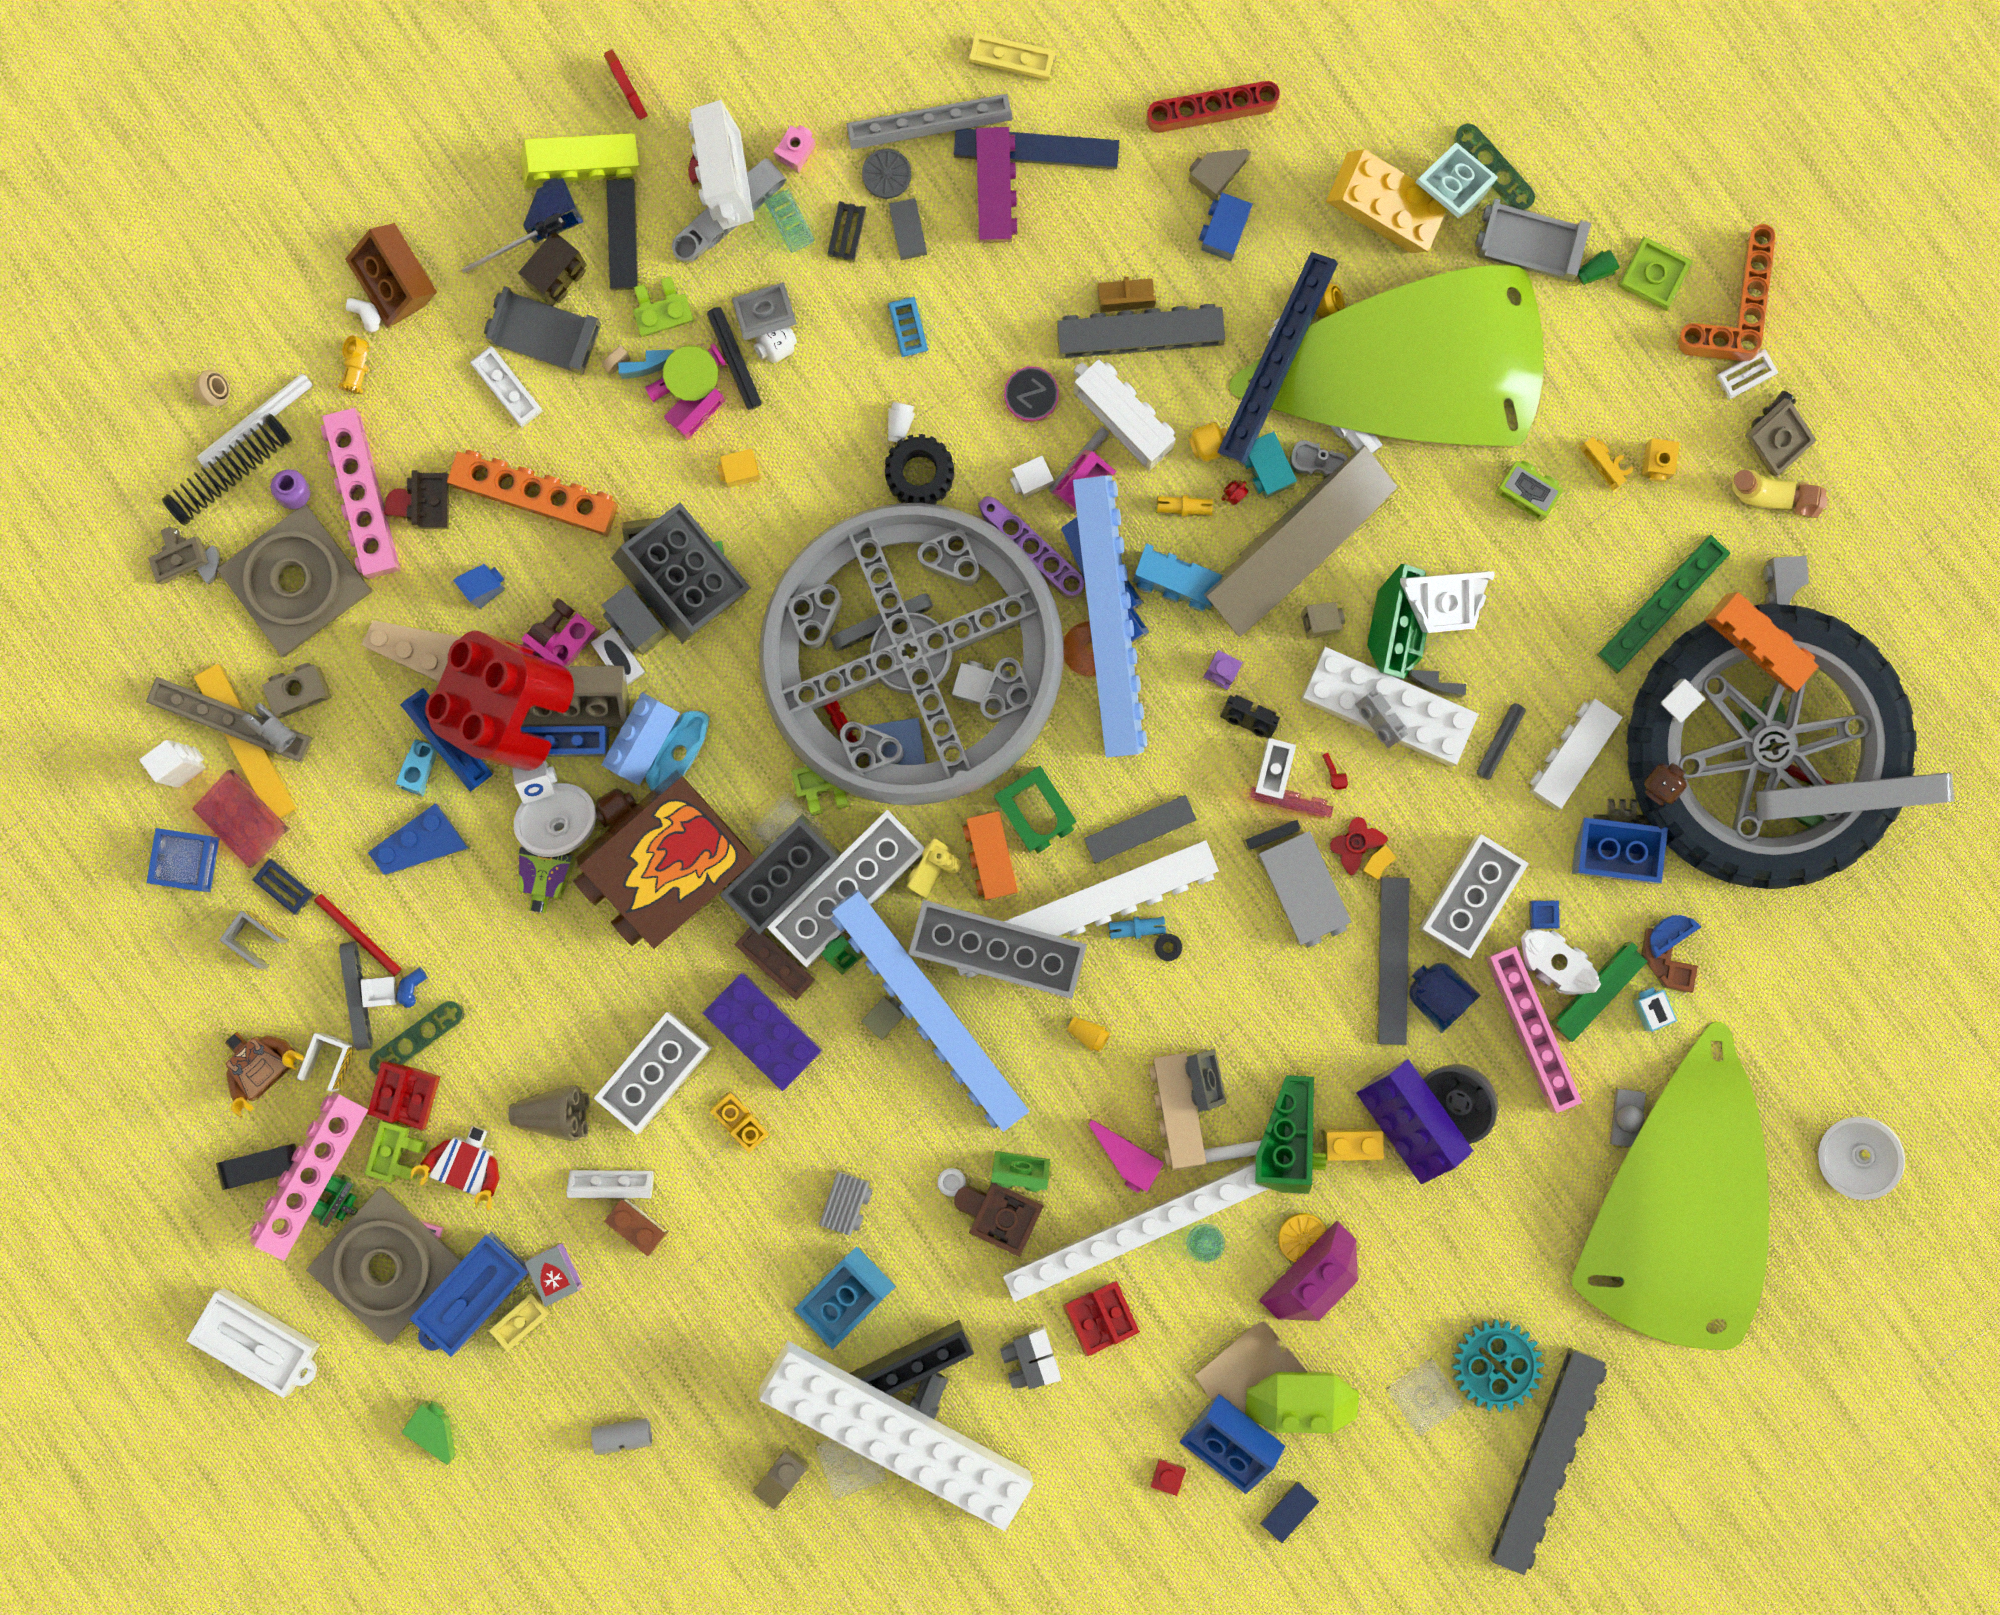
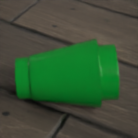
[1577,249,1620,285]

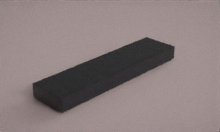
[607,179,638,290]

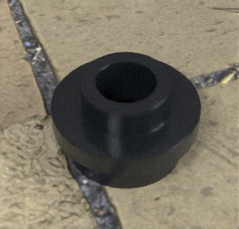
[1154,934,1182,961]

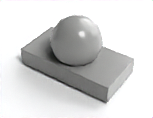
[1610,1088,1646,1147]

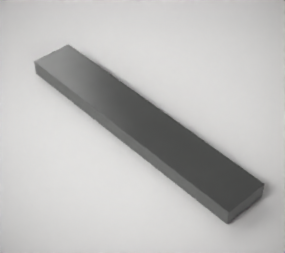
[1377,877,1410,1045]

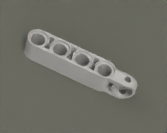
[672,158,787,263]

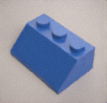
[1572,817,1668,884]
[1180,1394,1286,1494]

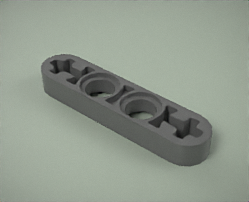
[830,593,933,652]
[339,941,373,1051]

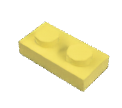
[489,1292,551,1352]

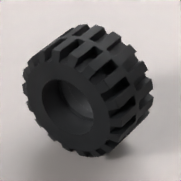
[884,434,954,504]

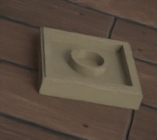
[1745,398,1817,477]

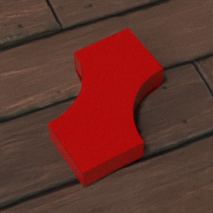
[604,49,648,120]

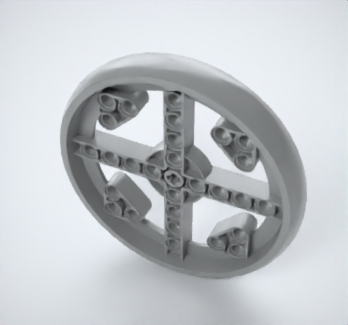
[759,503,1064,805]

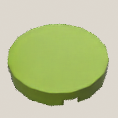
[663,345,718,401]

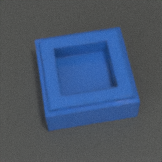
[1529,901,1560,929]

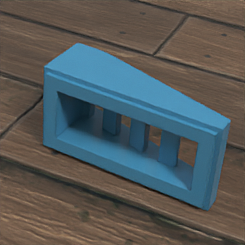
[887,296,928,357]

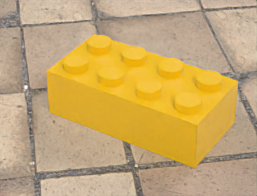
[1326,149,1447,253]

